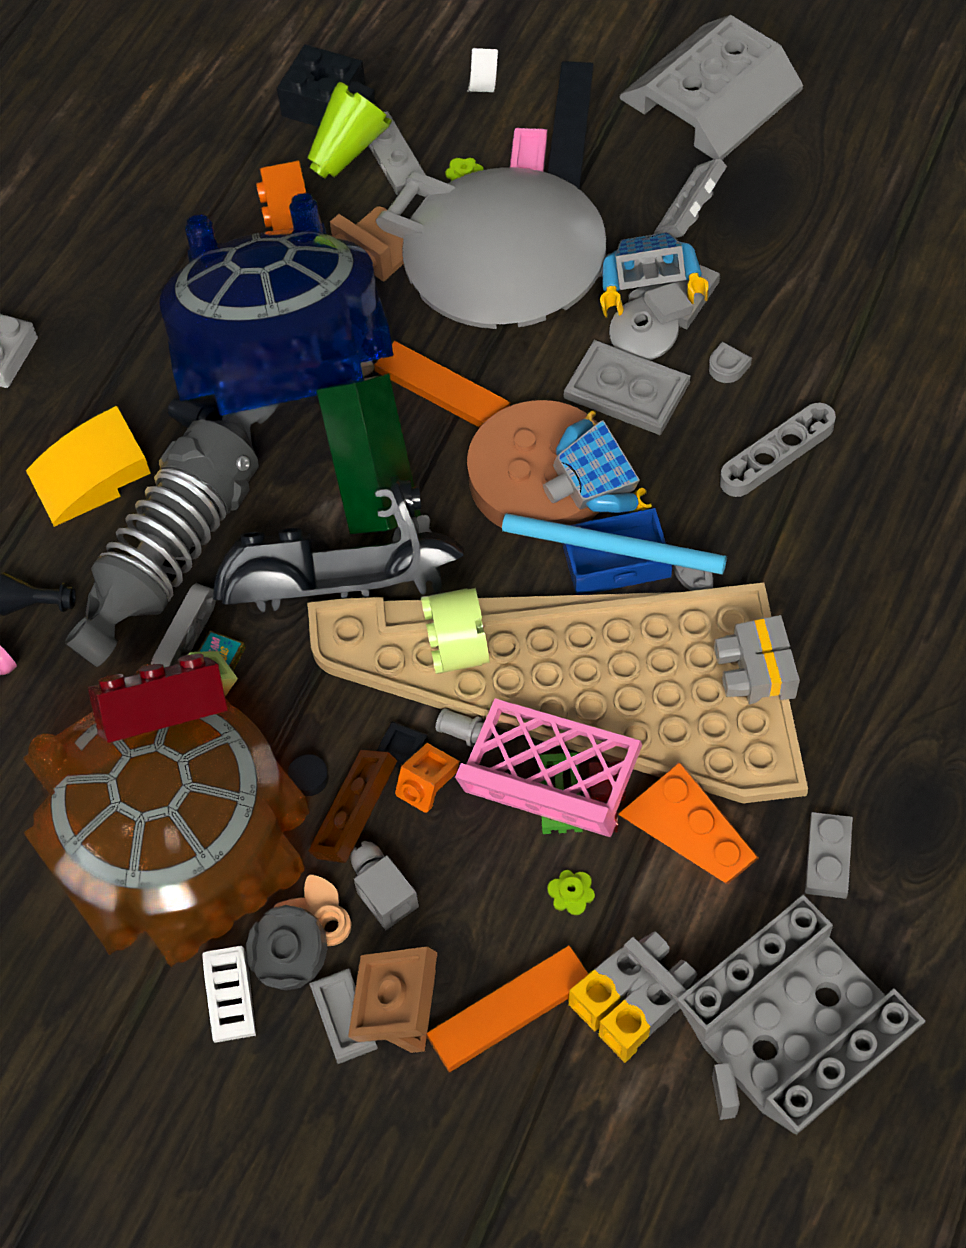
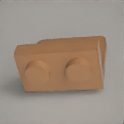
[330,207,404,282]

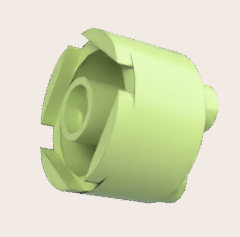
[421,588,490,674]

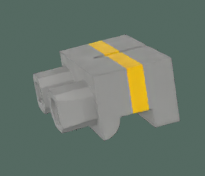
[714,615,800,704]

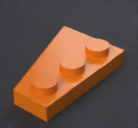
[618,762,759,884]

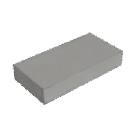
[310,969,378,1064]

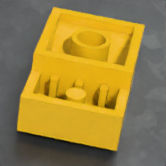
[26,406,151,527]

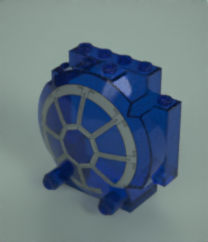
[160,193,394,416]

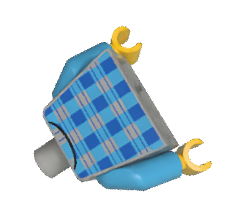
[600,233,709,317]
[543,411,652,513]

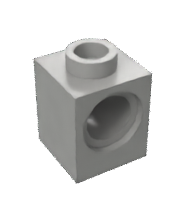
[354,856,419,930]

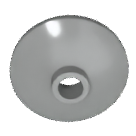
[609,297,679,360]

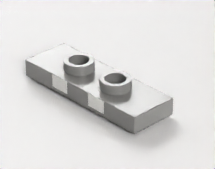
[369,111,425,195]
[653,158,727,238]

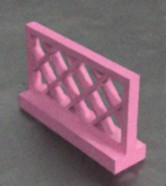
[455,699,642,838]

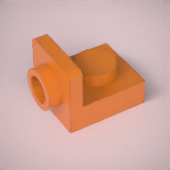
[395,743,460,813]

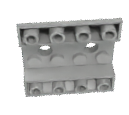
[620,15,803,160]
[677,895,925,1135]

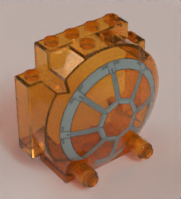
[23,664,310,967]

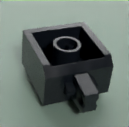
[277,44,376,127]

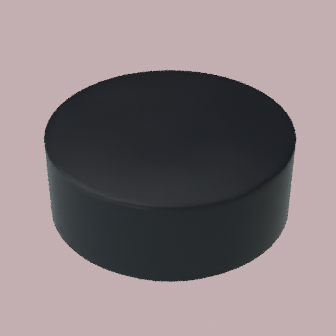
[288,755,329,796]

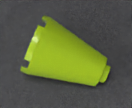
[307,82,392,179]

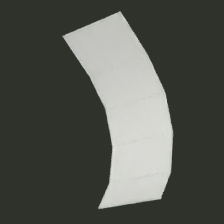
[468,48,498,92]

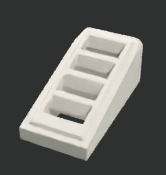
[202,946,256,1043]

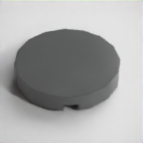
[246,905,328,990]

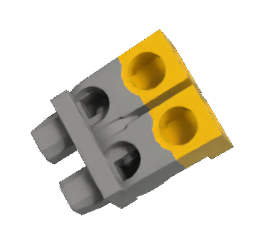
[569,931,698,1063]

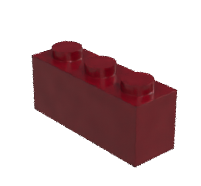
[88,654,228,743]

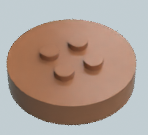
[467,400,599,537]

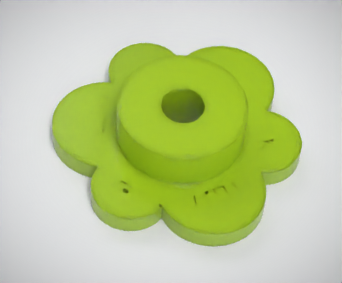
[445,158,484,181]
[548,870,595,915]

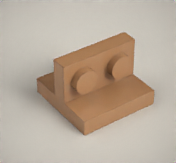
[348,947,437,1053]

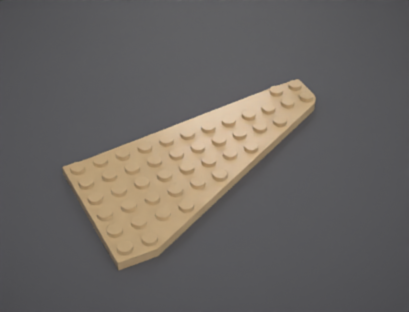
[308,583,808,803]

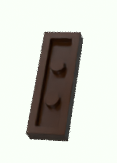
[308,750,397,863]

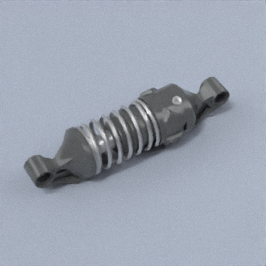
[65,376,280,667]

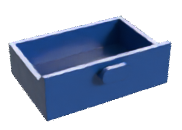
[562,508,672,595]

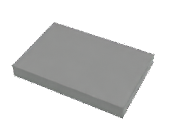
[564,340,690,435]

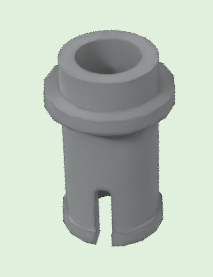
[436,708,484,747]

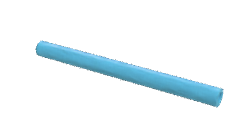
[502,513,727,575]

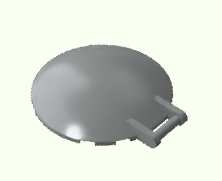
[376,167,606,329]

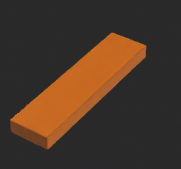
[374,341,510,428]
[426,946,588,1073]

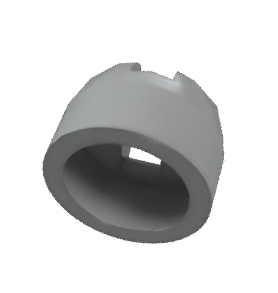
[350,841,384,875]

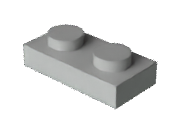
[805,812,853,899]

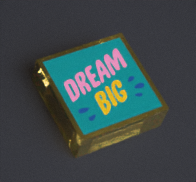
[198,630,245,671]

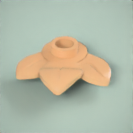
[274,875,351,946]

